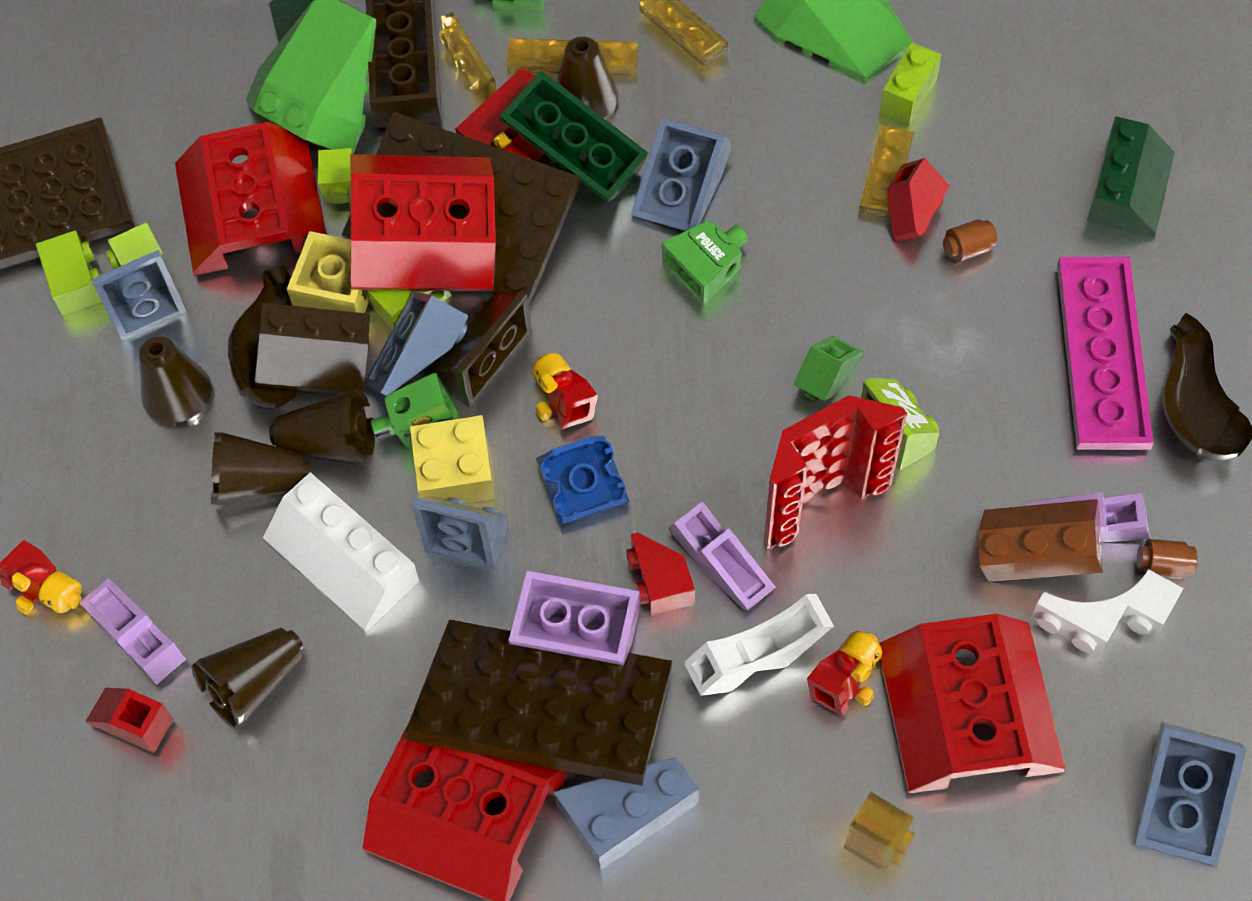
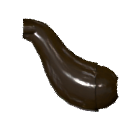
[228,265,298,408]
[1163,313,1252,461]

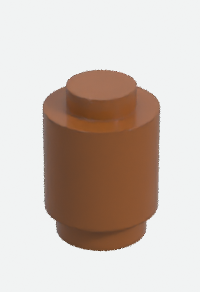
[943,219,997,262]
[1137,539,1197,579]

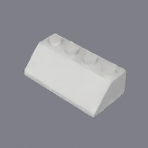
[263,472,419,633]

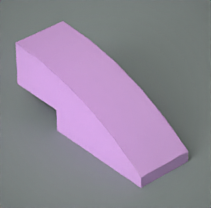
[1026,492,1150,543]
[668,501,776,611]
[79,578,186,685]

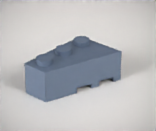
[553,757,699,870]

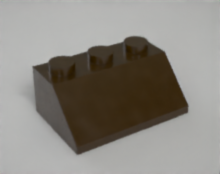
[432,290,532,407]
[255,303,370,394]

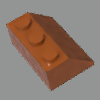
[978,499,1103,582]

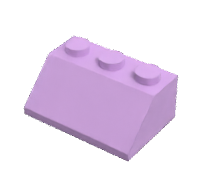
[509,570,640,665]

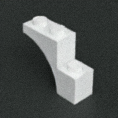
[1031,570,1184,656]
[684,594,834,696]

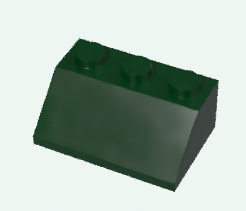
[1087,116,1175,237]

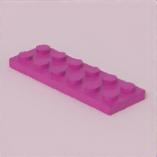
[1057,257,1154,450]

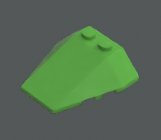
[246,0,376,153]
[754,0,913,81]

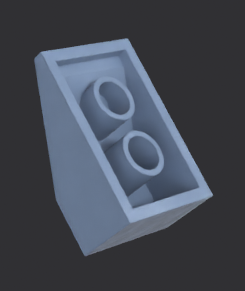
[631,117,733,231]
[91,250,186,340]
[364,290,468,396]
[411,497,509,570]
[1135,722,1247,867]

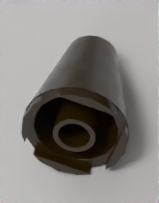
[556,37,618,120]
[139,337,213,426]
[269,389,375,463]
[211,432,310,505]
[191,628,304,727]

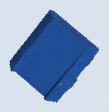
[536,436,630,525]

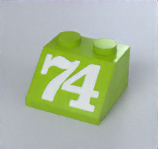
[861,378,939,470]

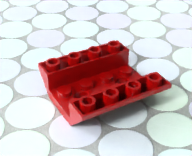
[175,122,327,276]
[350,154,496,291]
[764,395,908,550]
[879,613,1066,794]
[362,727,568,901]

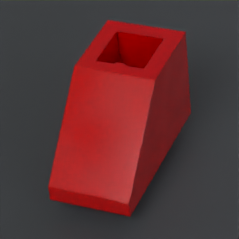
[887,158,950,242]
[626,532,695,616]
[86,687,173,753]

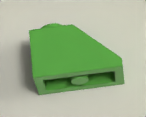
[793,335,864,401]

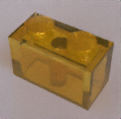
[844,792,915,873]

